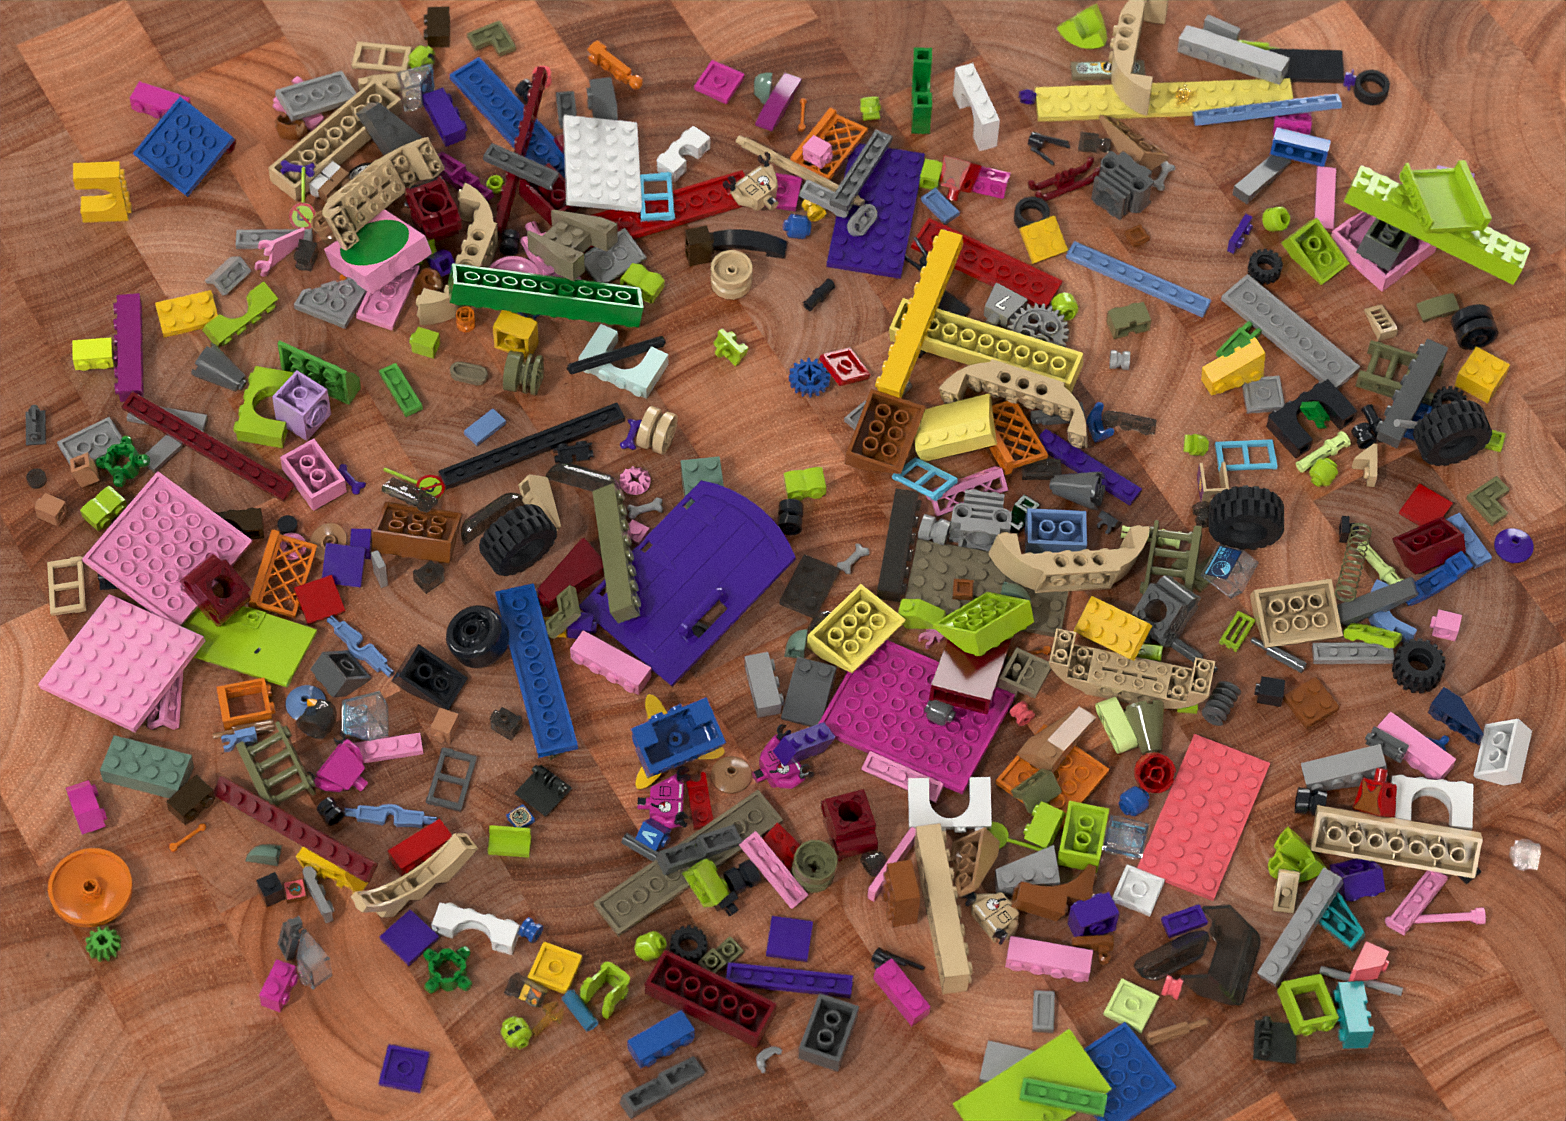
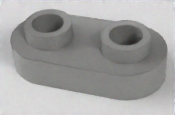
[847,204,877,236]

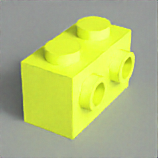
[72,338,114,371]

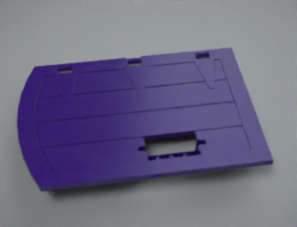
[579,480,796,687]

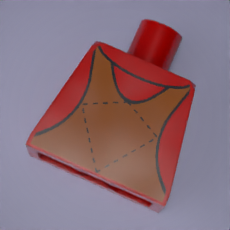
[940,155,982,201]
[1353,768,1397,818]

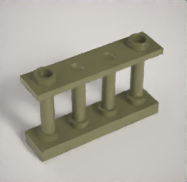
[1355,340,1444,406]
[1140,520,1202,595]
[236,721,316,807]

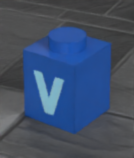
[635,818,671,851]

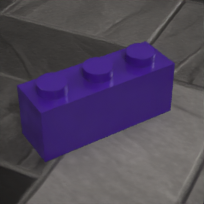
[423,88,468,147]
[773,722,836,767]

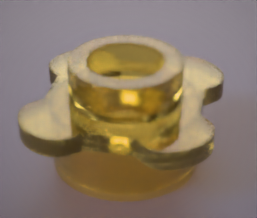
[1175,84,1191,105]

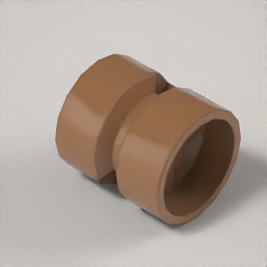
[311,211,337,245]

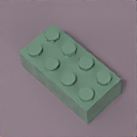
[681,456,724,509]
[100,735,194,798]

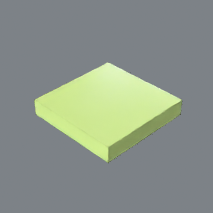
[1103,978,1159,1033]

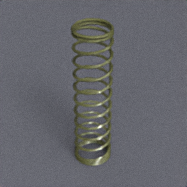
[1334,523,1372,602]

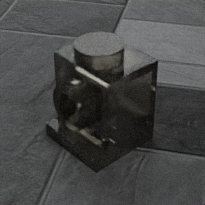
[294,239,319,272]
[413,560,445,594]
[490,707,523,741]

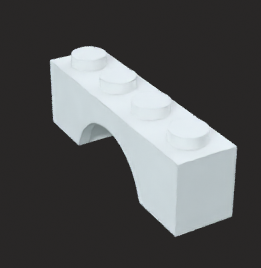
[432,903,520,955]

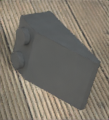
[781,657,836,727]

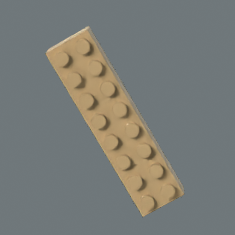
[268,79,402,202]
[1310,805,1482,878]
[914,823,973,994]

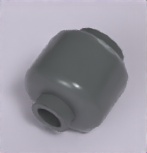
[924,700,956,726]

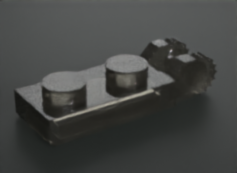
[1102,410,1157,435]
[381,477,438,513]

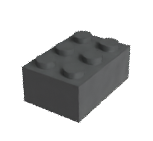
[1356,218,1411,271]
[798,993,859,1072]

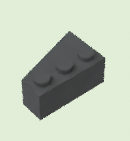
[356,102,423,156]

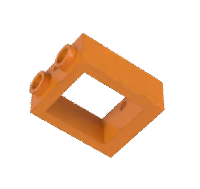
[216,678,276,731]

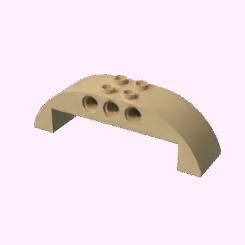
[1109,0,1168,116]

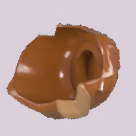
[275,114,307,140]
[412,267,443,297]

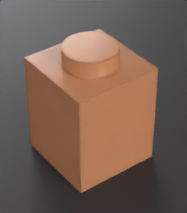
[70,452,99,488]
[35,493,68,527]
[430,708,459,743]

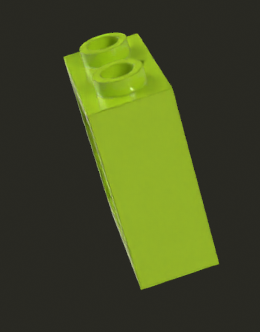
[1277,974,1339,1036]

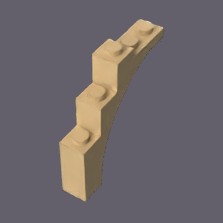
[351,833,478,917]

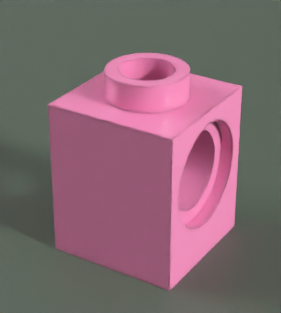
[802,135,833,169]
[1430,610,1462,641]

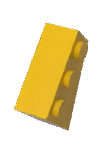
[1201,337,1265,396]
[296,847,368,894]

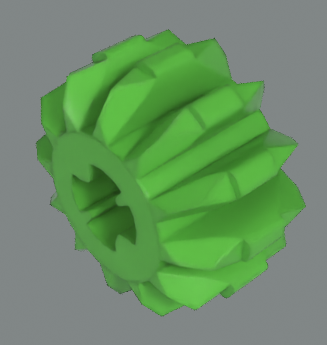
[85,926,121,962]

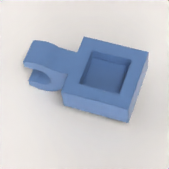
[221,726,258,752]

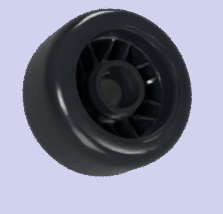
[446,605,509,669]

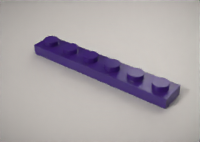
[1038,429,1142,506]
[726,962,853,998]

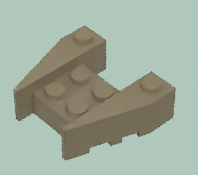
[527,210,618,281]

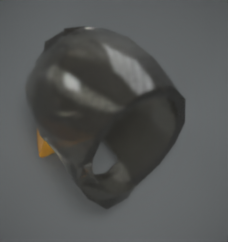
[295,698,337,739]

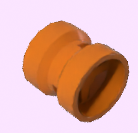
[455,306,475,333]

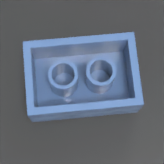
[1025,508,1087,554]

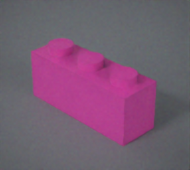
[130,81,191,119]
[873,958,931,1027]

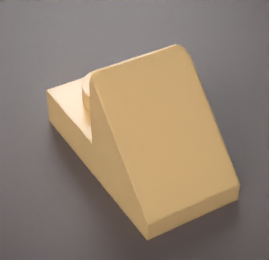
[1351,444,1377,487]
[1273,869,1300,913]

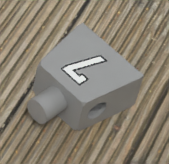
[984,283,1027,328]

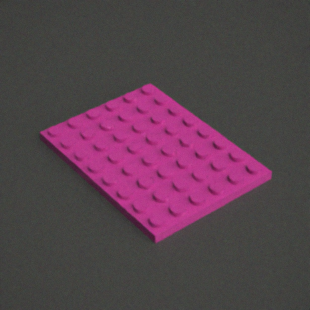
[818,640,1015,795]

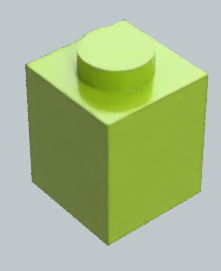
[919,159,943,190]
[409,327,440,359]

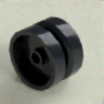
[1450,304,1499,350]

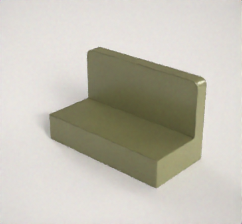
[1011,769,1062,814]

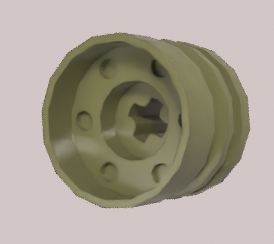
[503,350,544,396]
[792,840,837,893]

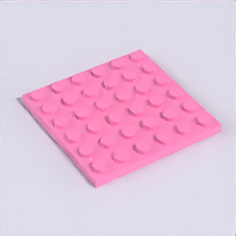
[82,471,252,626]
[38,594,205,732]

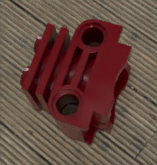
[405,177,462,242]
[179,554,251,627]
[820,789,878,862]

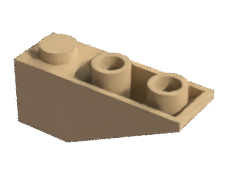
[518,474,561,530]

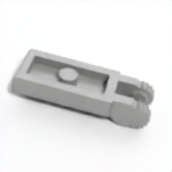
[799,180,853,218]
[302,866,335,923]

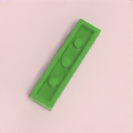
[1019,1078,1108,1117]

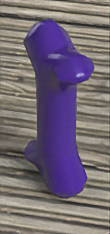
[280,160,315,178]
[620,418,642,450]
[338,464,366,495]

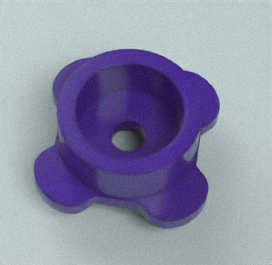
[1343,69,1356,91]
[1019,89,1037,104]

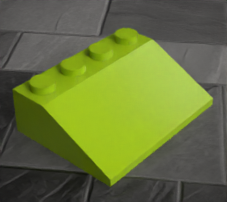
[932,592,1034,656]

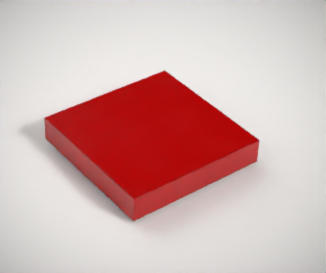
[819,348,871,386]
[1399,483,1453,526]
[294,575,346,625]

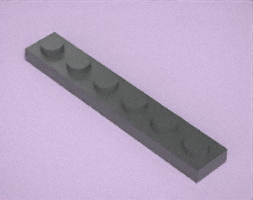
[830,130,893,212]

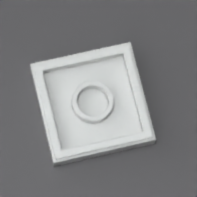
[1112,864,1165,916]

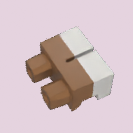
[309,161,351,203]

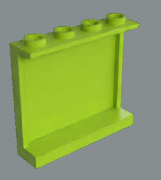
[1399,160,1492,234]

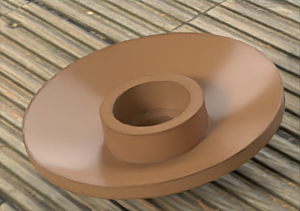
[310,523,347,561]
[711,756,752,794]

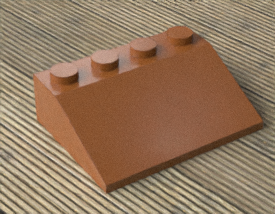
[845,389,926,474]
[372,501,462,563]

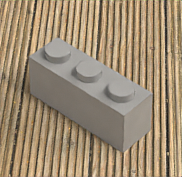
[744,652,784,718]

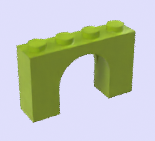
[234,366,294,448]

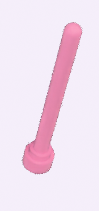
[1385,908,1486,925]

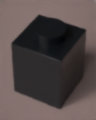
[1254,676,1285,707]
[256,872,286,907]

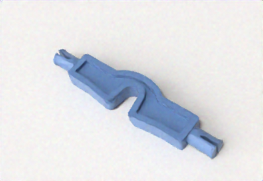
[327,615,395,678]
[344,804,437,828]

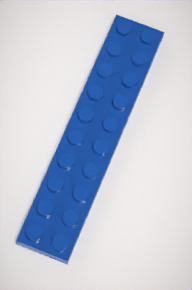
[449,57,565,178]
[495,583,578,758]

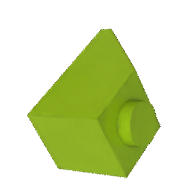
[898,599,946,629]

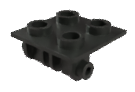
[515,765,572,817]
[1253,1016,1297,1064]

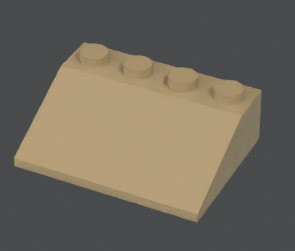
[1250,579,1343,648]

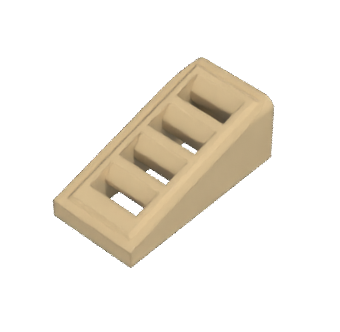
[1364,304,1398,341]

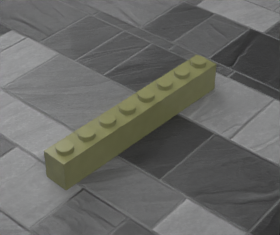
[592,483,641,624]

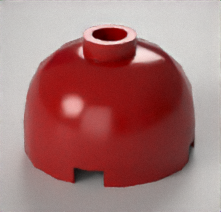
[1134,752,1176,794]

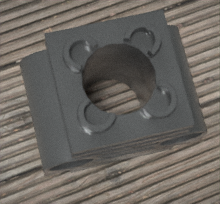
[1091,151,1155,220]
[1131,575,1201,648]

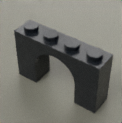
[1266,379,1357,459]

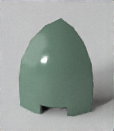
[754,73,772,104]
[1001,581,1031,603]
[784,629,808,658]
[245,844,282,866]

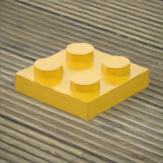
[1019,216,1068,264]
[527,942,583,994]

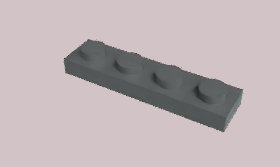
[483,143,559,190]

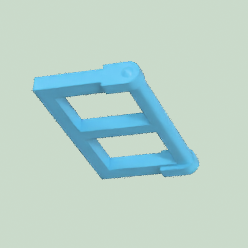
[640,172,675,221]
[1215,439,1278,472]
[892,457,958,501]

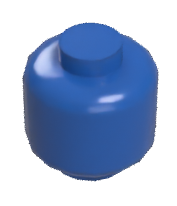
[783,214,811,239]
[1118,786,1150,817]

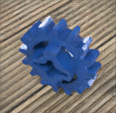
[789,358,831,398]

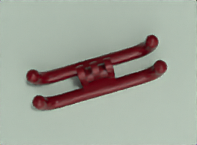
[1028,156,1100,201]

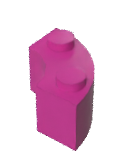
[65,780,107,835]

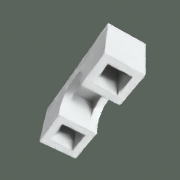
[657,126,710,183]

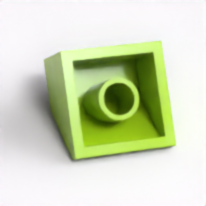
[682,859,729,908]

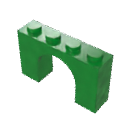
[911,47,932,134]

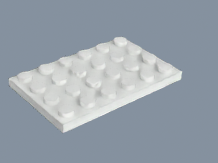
[563,115,642,212]

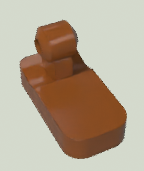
[1071,935,1114,965]

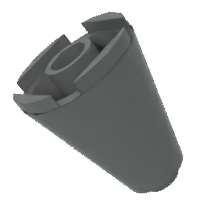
[191,342,247,392]
[1049,471,1105,511]

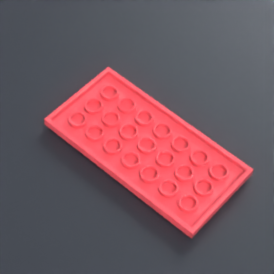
[1137,734,1270,901]

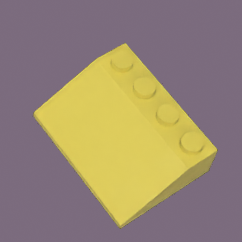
[914,393,997,462]
[807,584,906,673]

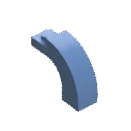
[1368,579,1417,643]

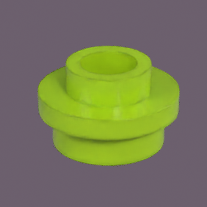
[486,175,505,193]

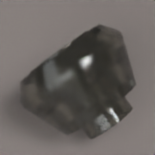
[860,850,887,877]

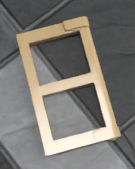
[352,42,412,73]
[47,556,86,616]

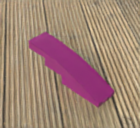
[755,73,802,131]
[437,151,494,202]

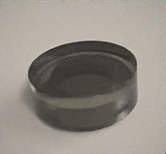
[26,468,47,489]

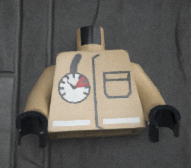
[723,152,778,210]
[961,892,1019,945]

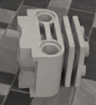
[949,489,1012,552]

